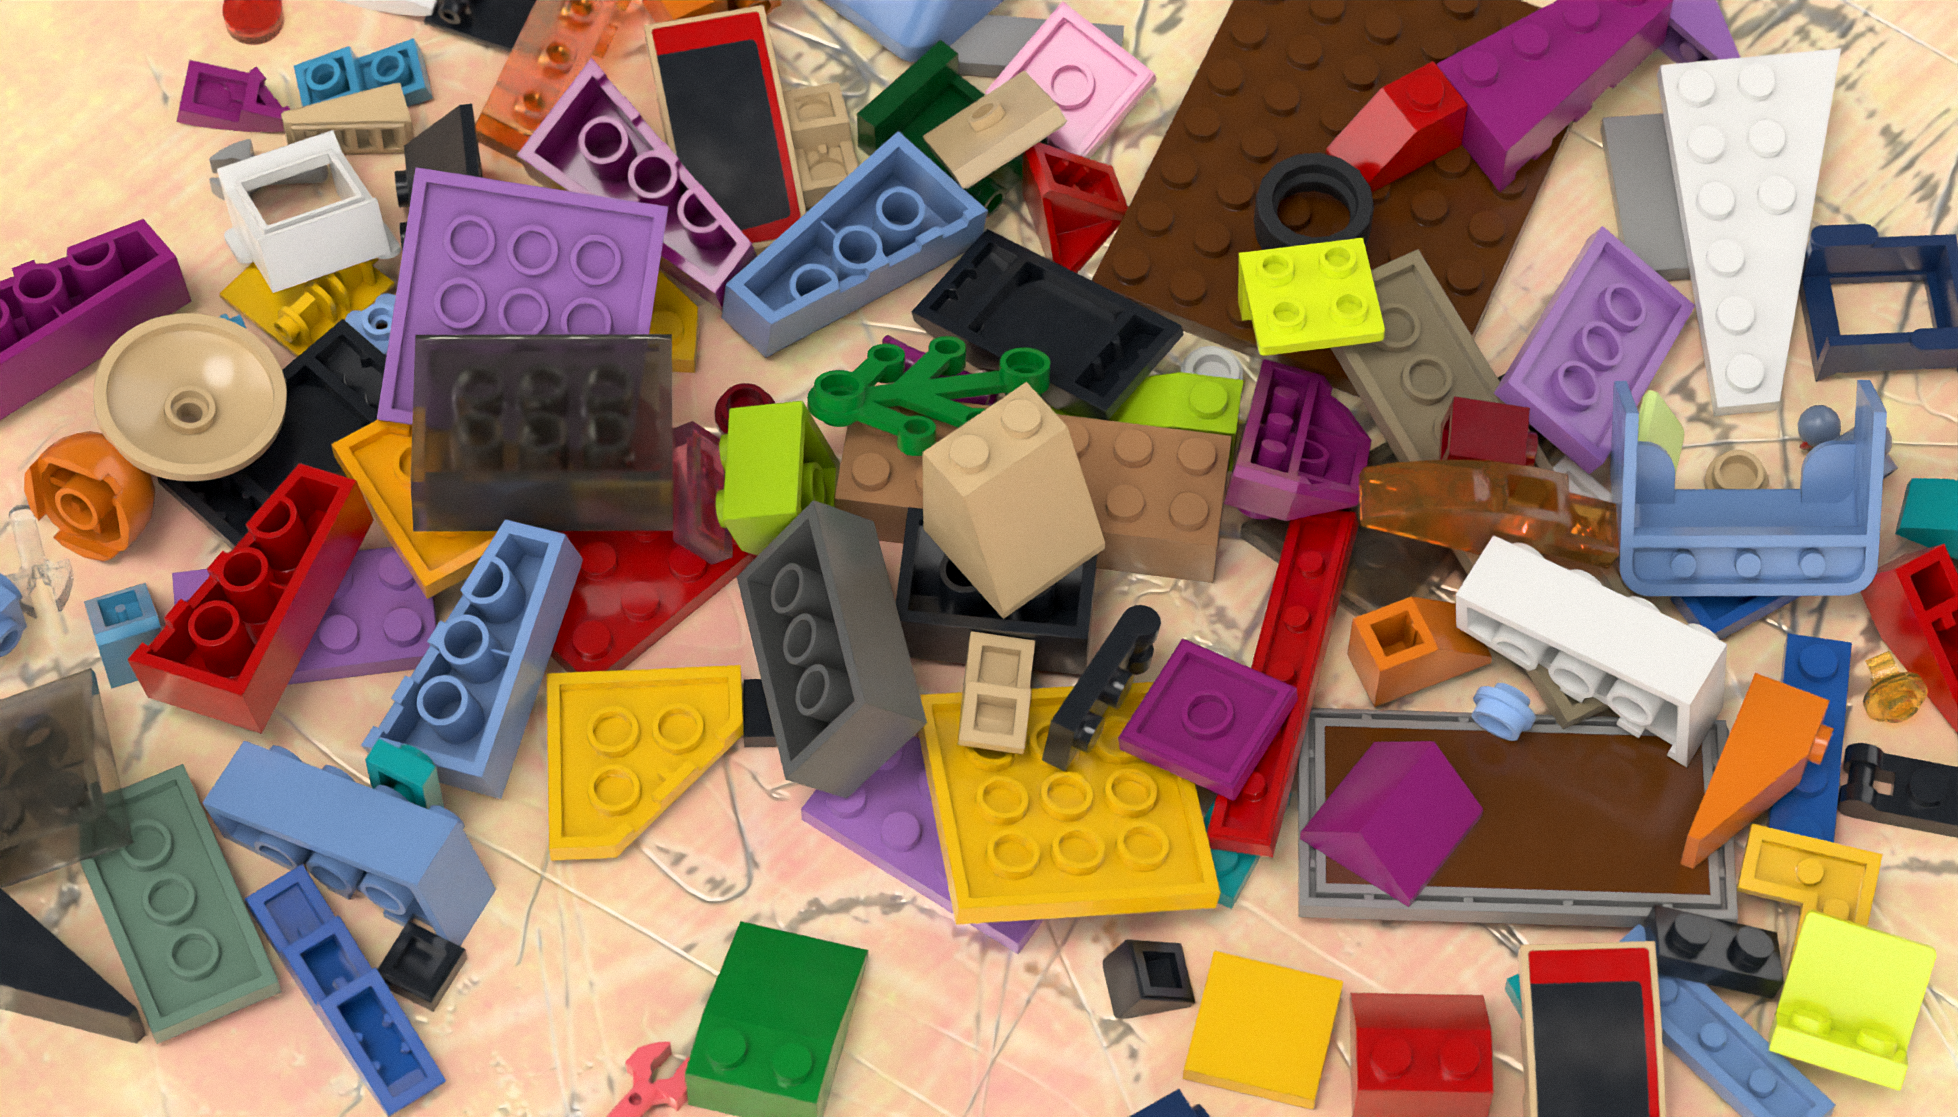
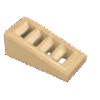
[281,83,414,155]

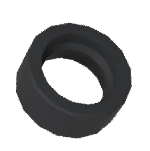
[1254,153,1374,250]

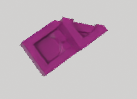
[176,59,291,132]

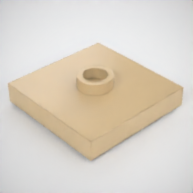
[922,70,1067,189]

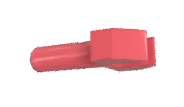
[606,1041,689,1117]

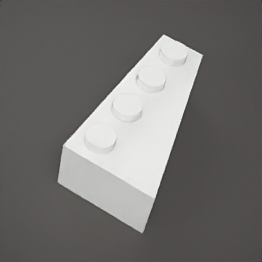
[1456,535,1727,767]

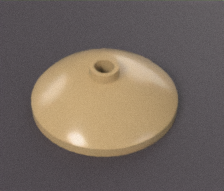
[93,313,287,481]

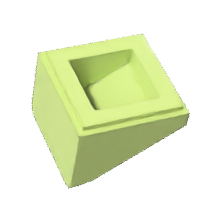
[1638,390,1685,476]

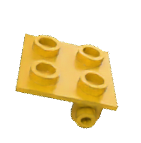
[219,257,395,357]

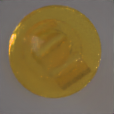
[1863,651,1927,723]

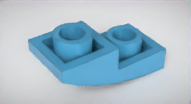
[293,38,433,107]

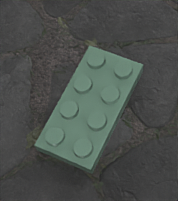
[60,764,282,1044]

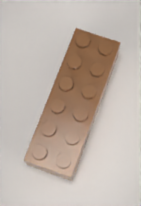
[835,401,1232,583]

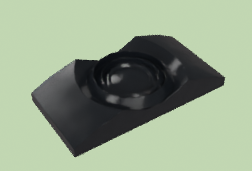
[911,229,1184,420]
[157,319,386,549]

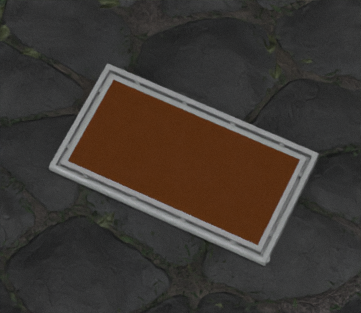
[1297,708,1738,928]

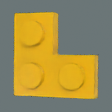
[1736,824,1883,971]

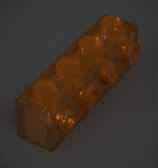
[475,0,631,164]

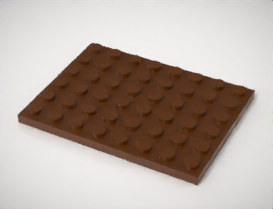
[1092,0,1574,398]

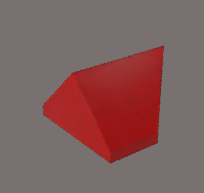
[1022,142,1128,273]

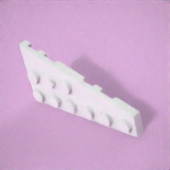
[1657,48,1841,416]

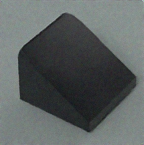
[1102,939,1195,1018]

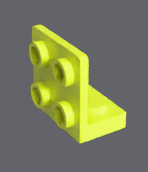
[1238,238,1385,356]
[1769,910,1937,1091]

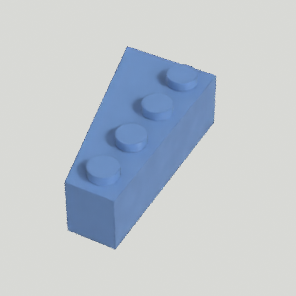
[721,131,988,358]
[361,519,583,799]
[202,740,496,946]

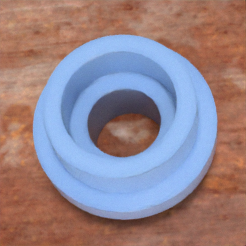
[1472,683,1536,741]

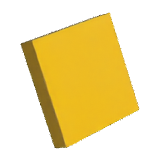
[1183,950,1344,1110]

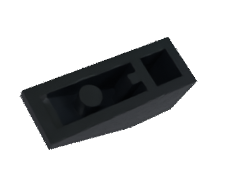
[0,888,146,1044]

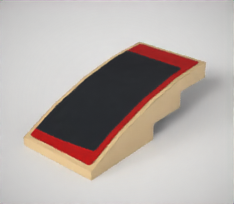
[644,5,806,255]
[1518,941,1666,1117]

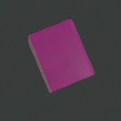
[1299,741,1483,907]

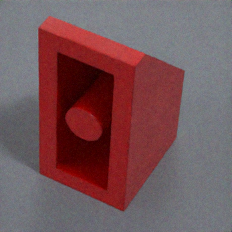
[1326,61,1468,192]

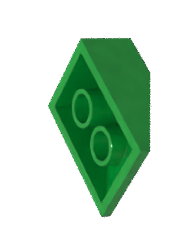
[685,921,869,1117]

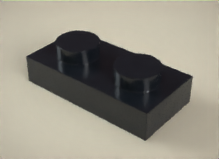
[1644,905,1784,999]

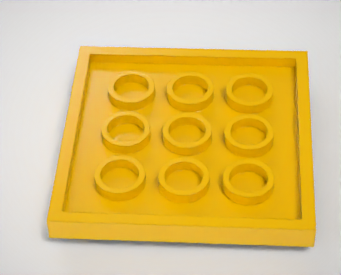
[918,682,1220,925]

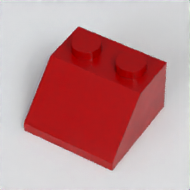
[1349,993,1494,1117]

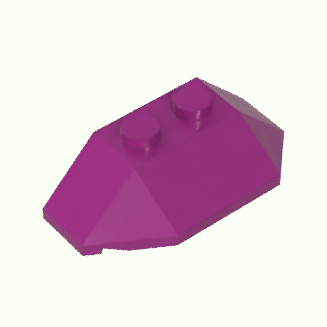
[1224,358,1372,521]

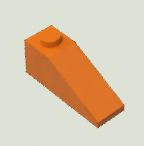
[1680,673,1834,869]

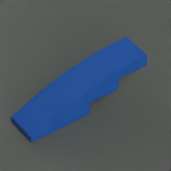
[244,864,446,1117]

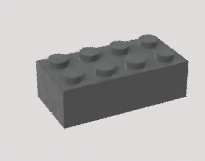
[737,500,927,798]

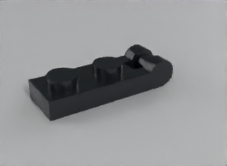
[1042,605,1161,772]
[1837,743,1958,838]

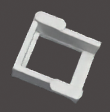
[217,130,401,293]

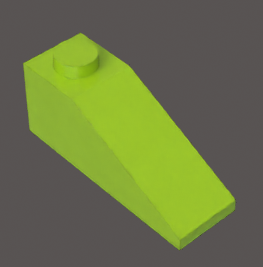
[1051,372,1243,472]

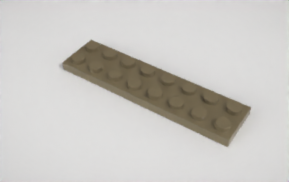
[1331,249,1631,730]

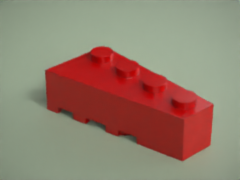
[127,463,374,734]

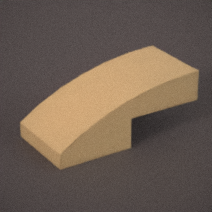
[782,82,858,208]
[958,631,1035,754]

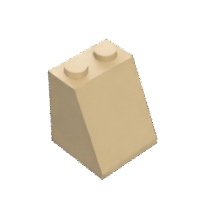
[923,382,1105,619]

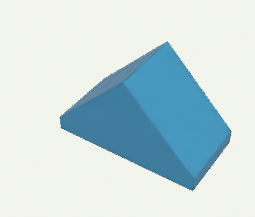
[84,582,162,689]

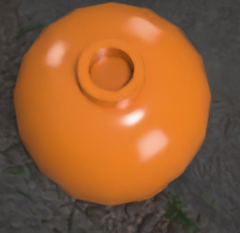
[24,431,155,561]

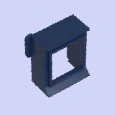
[1799,224,1958,382]

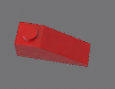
[1860,544,1958,734]

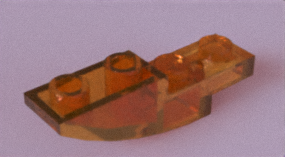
[1359,460,1619,569]

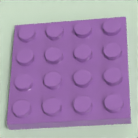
[377,167,668,459]

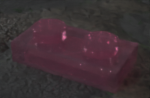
[670,421,733,565]

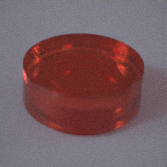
[222,0,285,45]

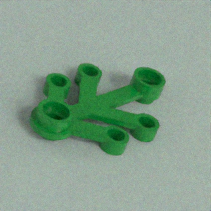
[807,336,1050,456]

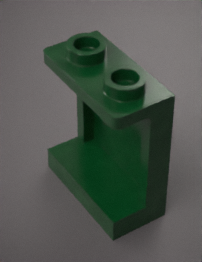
[857,40,1048,218]

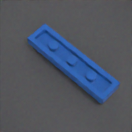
[1766,633,1852,843]

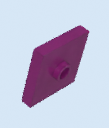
[1118,638,1298,801]

